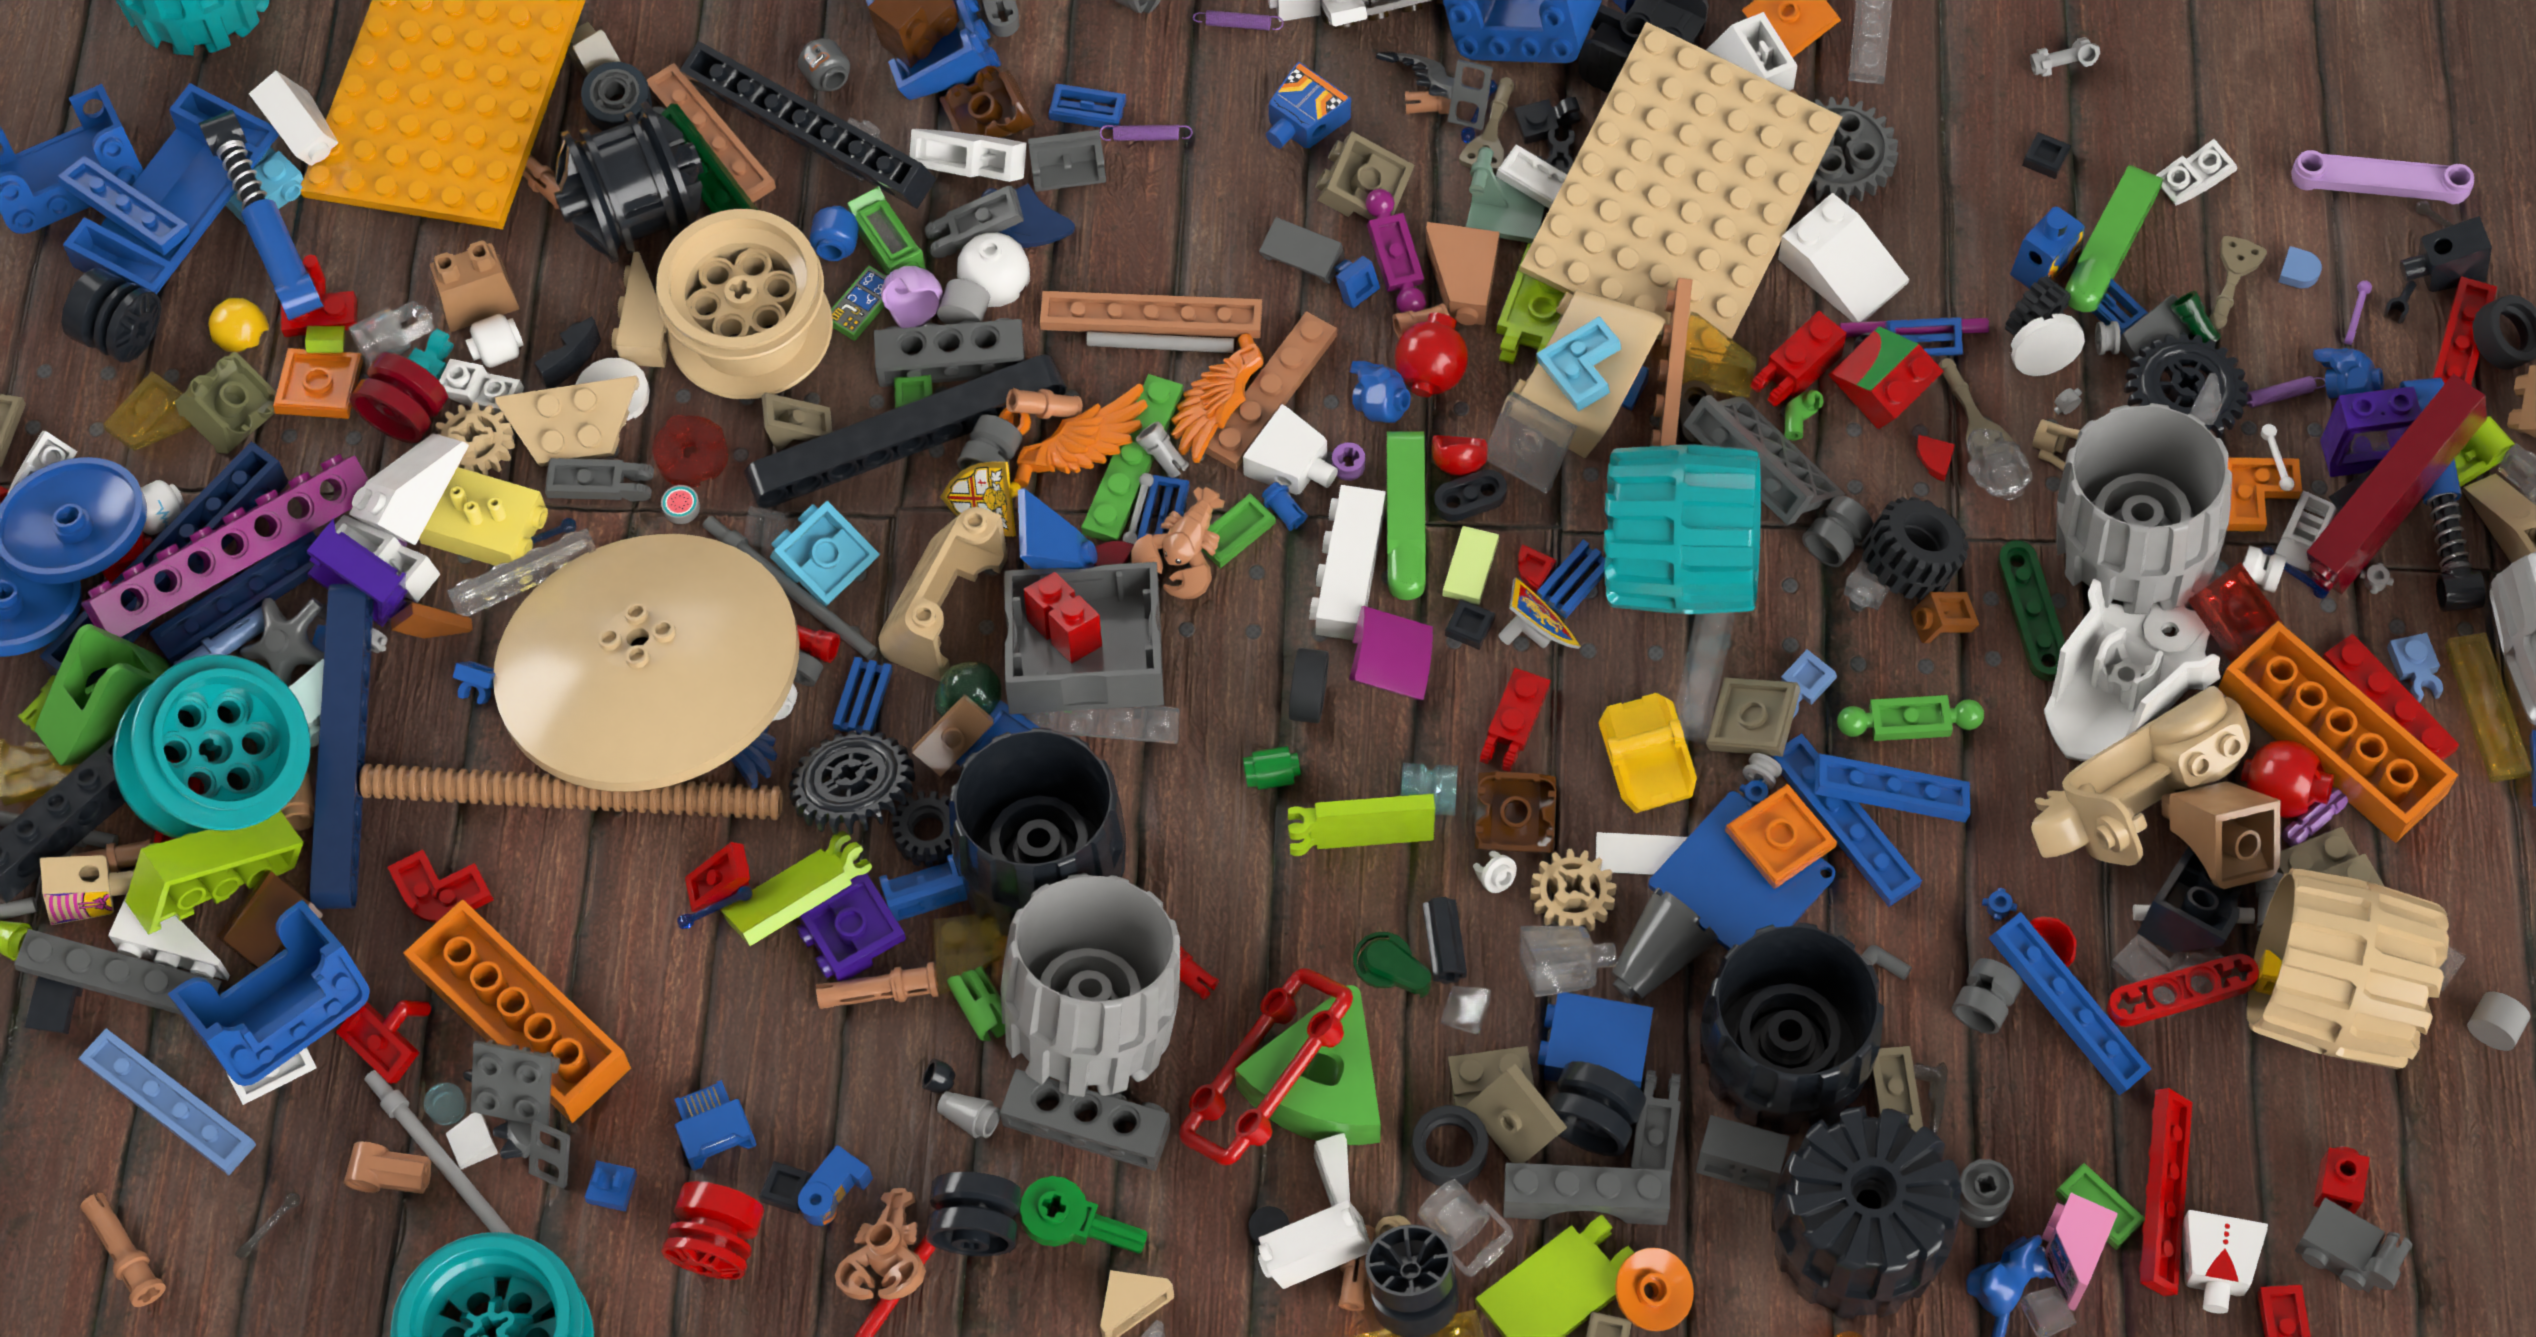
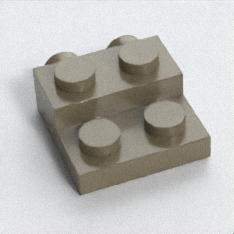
[1315,131,1415,220]
[2277,827,2385,887]

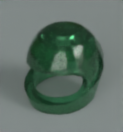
[934,661,1002,717]

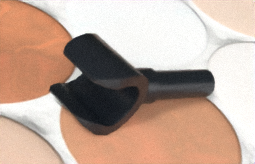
[2384,280,2417,324]

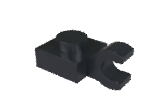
[1514,97,1580,145]

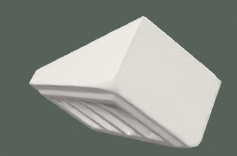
[2274,490,2337,571]
[1314,1133,1350,1207]

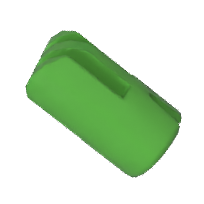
[947,966,1006,1041]

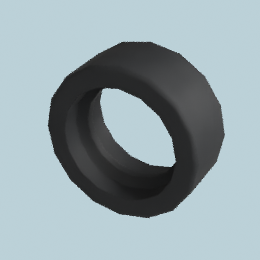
[2472,294,2536,370]
[1289,648,1329,723]
[1411,1105,1489,1188]

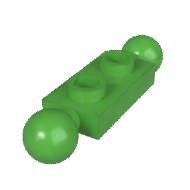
[1837,695,1984,741]

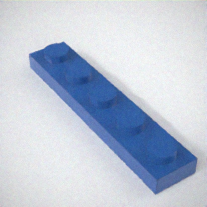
[1770,733,1922,907]
[1988,912,2152,1095]

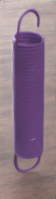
[1193,10,1284,31]
[1100,124,1193,141]
[2247,376,2325,408]

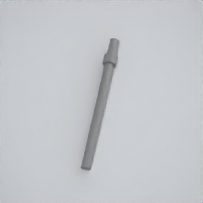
[364,1070,514,1234]

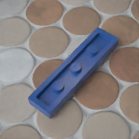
[57,155,190,255]
[1815,754,1970,823]

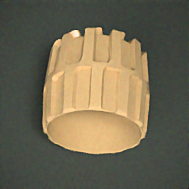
[2246,868,2449,1069]

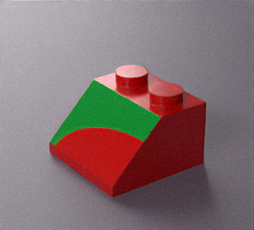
[1828,326,1944,429]

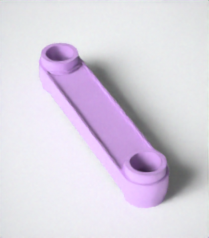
[2291,150,2474,204]

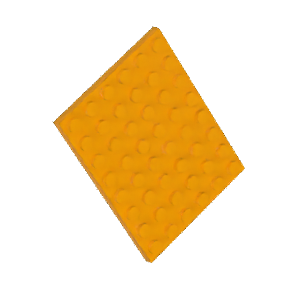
[300,0,585,229]

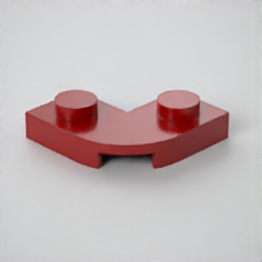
[387,849,494,923]

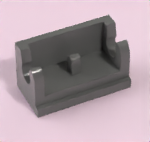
[1028,130,1106,192]
[1259,217,1345,284]
[1695,1115,1790,1194]

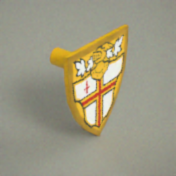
[940,461,1021,537]

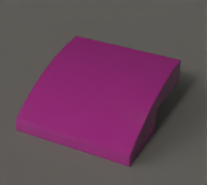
[1349,606,1433,700]

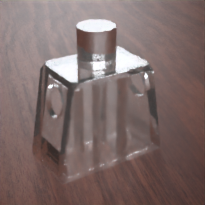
[1520,926,1617,997]

